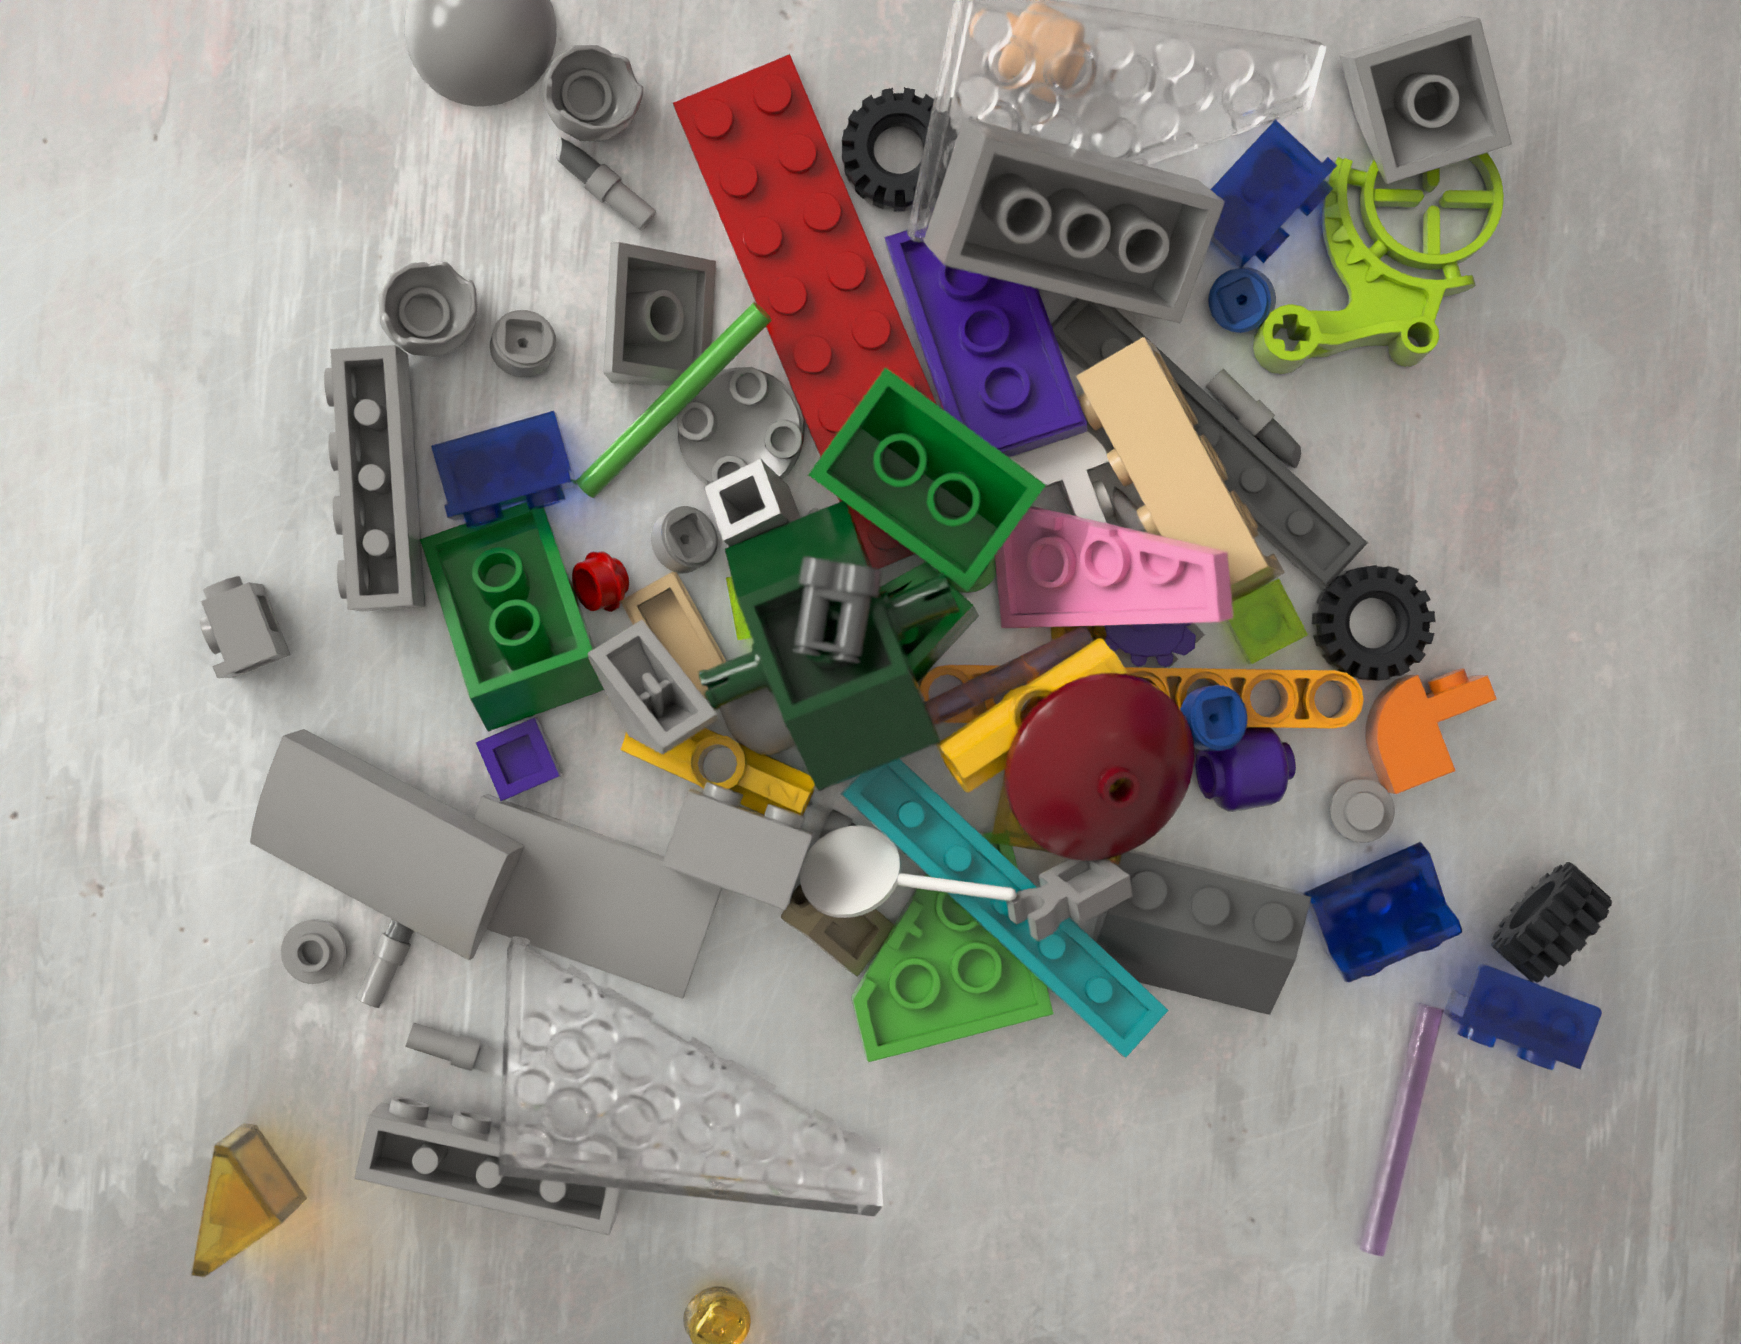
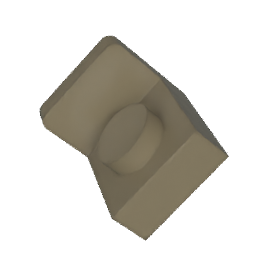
[781,884,894,977]

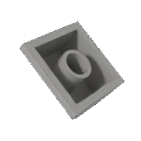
[1339,16,1512,184]
[661,782,813,910]

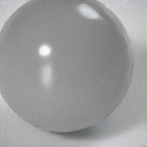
[404,0,557,106]

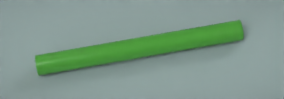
[576,302,772,498]

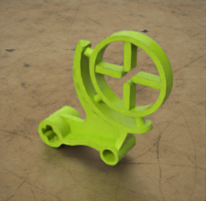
[1253,153,1504,374]

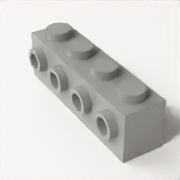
[324,345,425,612]
[354,1097,630,1235]

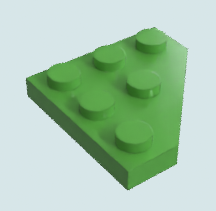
[851,827,1054,1062]

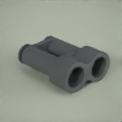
[793,557,882,663]

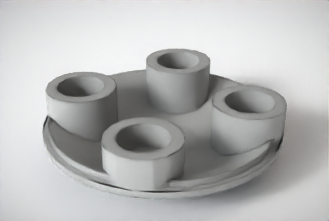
[677,367,804,485]

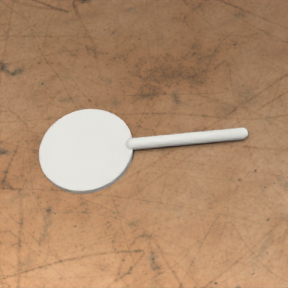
[800,825,1017,918]

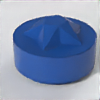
[1208,267,1276,333]
[1180,685,1247,751]

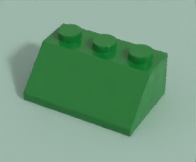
[808,367,1046,592]

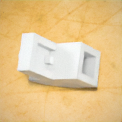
[1009,431,1114,523]

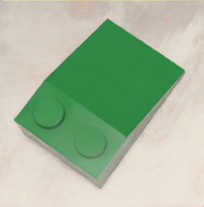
[420,497,604,732]

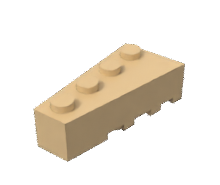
[1076,337,1285,602]

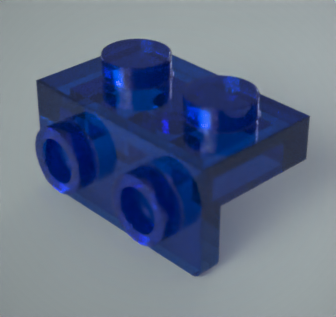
[1210,119,1337,268]
[431,411,578,528]
[1304,842,1462,982]
[1443,964,1602,1071]

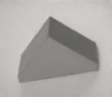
[588,620,717,754]

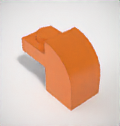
[1365,668,1497,794]

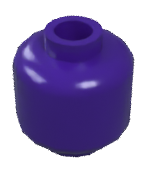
[1195,727,1296,812]

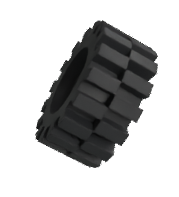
[842,87,957,211]
[1312,565,1436,681]
[1491,862,1612,983]

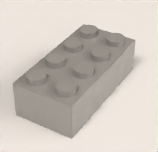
[924,117,1225,323]

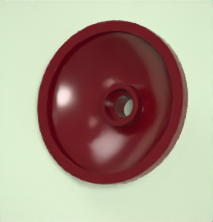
[1005,673,1194,861]

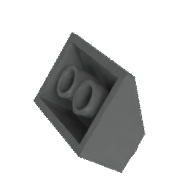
[1092,850,1311,1015]

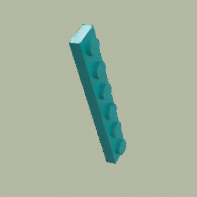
[840,759,1169,1058]

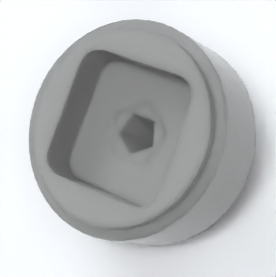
[490,310,556,377]
[651,506,718,573]

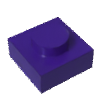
[476,717,562,801]

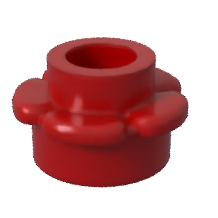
[572,551,629,612]

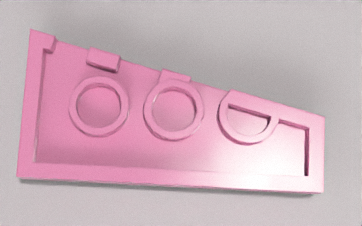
[995,506,1233,628]

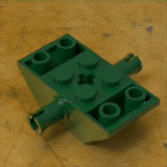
[698,501,959,791]

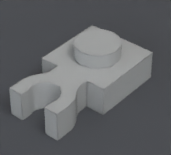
[1007,859,1133,941]

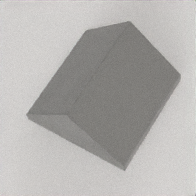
[604,242,716,386]

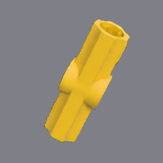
[936,638,1127,793]
[620,728,816,816]

